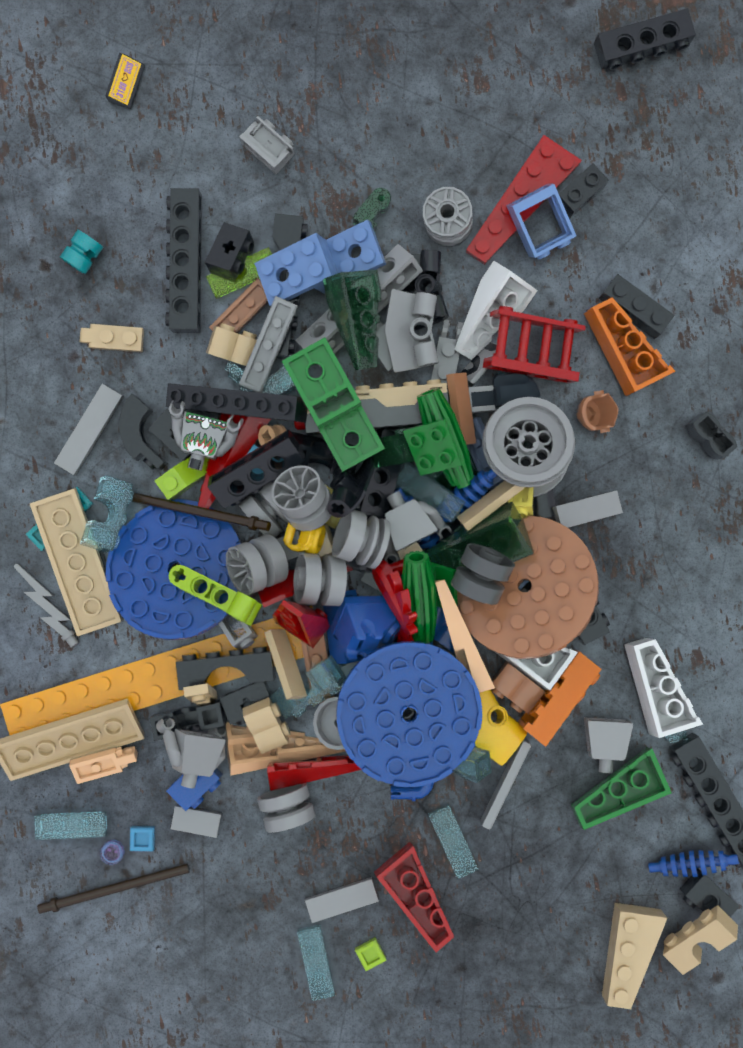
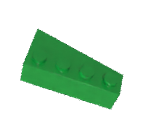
[571,747,672,830]

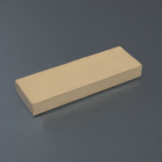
[457,480,525,531]
[265,629,307,700]

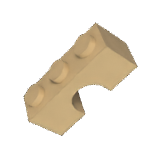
[663,905,738,975]

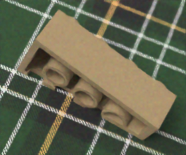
[602,903,667,1009]

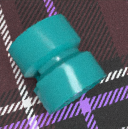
[60,230,103,275]

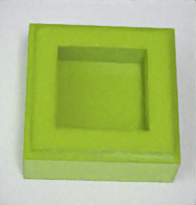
[355,937,386,971]

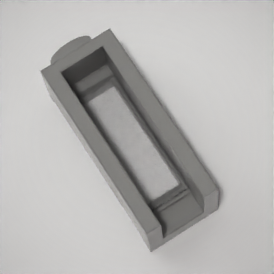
[219,614,258,649]

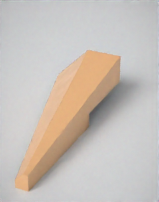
[435,579,495,693]
[225,722,346,776]

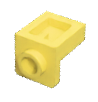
[508,487,534,518]

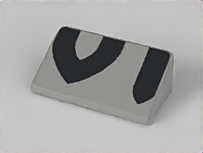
[461,342,497,387]

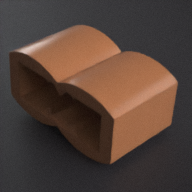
[491,661,545,714]

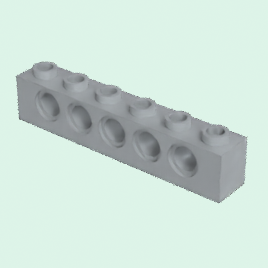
[295,244,423,367]

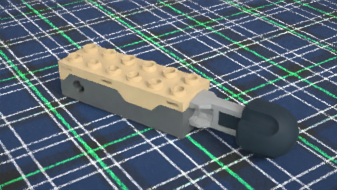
[294,373,540,437]

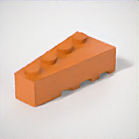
[584,297,675,396]
[517,649,601,747]

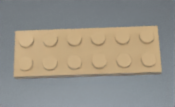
[30,488,123,636]
[0,698,144,781]

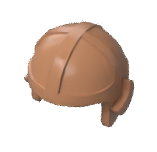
[576,390,618,433]

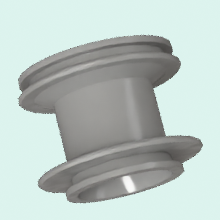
[482,397,575,497]

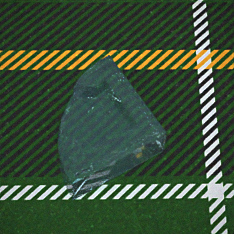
[664,730,688,743]

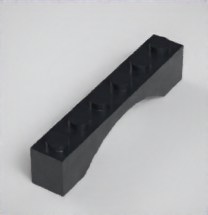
[272,213,308,359]

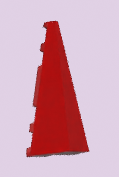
[267,755,362,791]

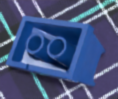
[330,596,400,660]

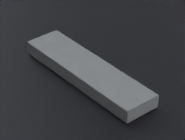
[239,296,298,393]
[54,384,124,476]
[480,739,531,830]

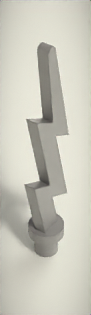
[14,564,79,648]

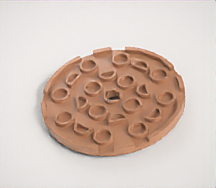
[457,516,599,659]

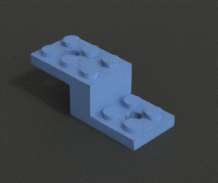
[254,220,386,306]

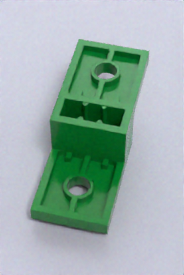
[282,337,385,472]

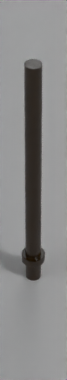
[131,493,271,531]
[37,863,190,914]

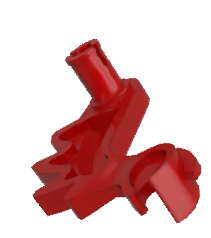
[372,558,418,642]

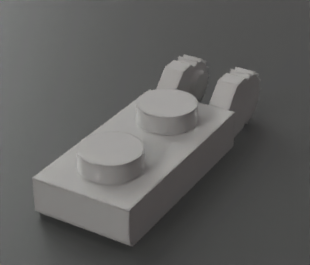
[431,320,464,387]

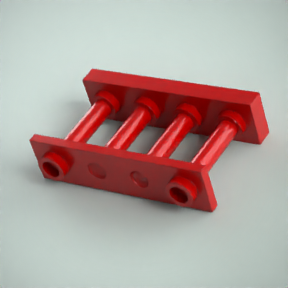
[483,306,586,384]

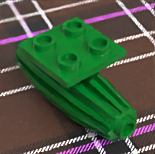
[403,388,474,489]
[402,551,458,643]

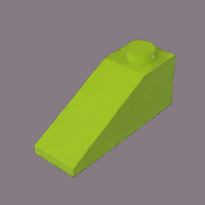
[155,456,208,500]

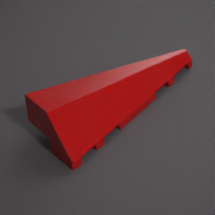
[198,414,271,509]

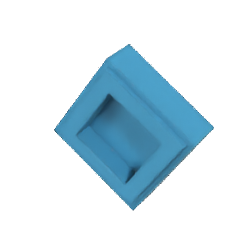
[130,826,155,851]

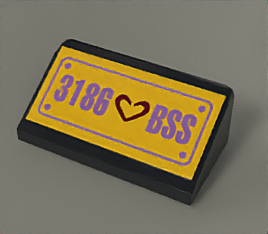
[105,53,145,109]

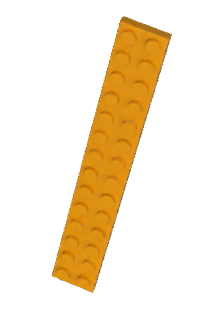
[0,606,313,735]

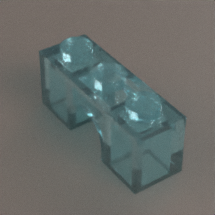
[80,475,134,553]
[270,655,346,719]

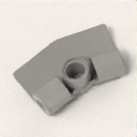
[385,289,439,373]

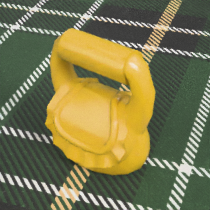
[283,522,326,554]

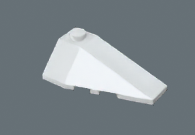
[455,261,538,360]

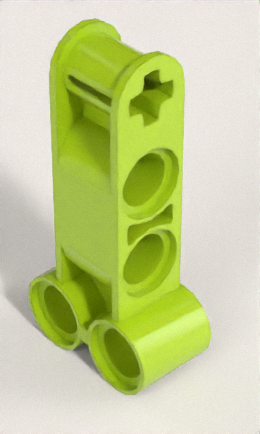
[169,565,262,626]

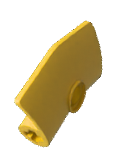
[475,690,527,766]

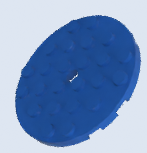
[106,499,242,640]
[336,641,482,787]

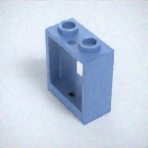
[506,184,576,259]

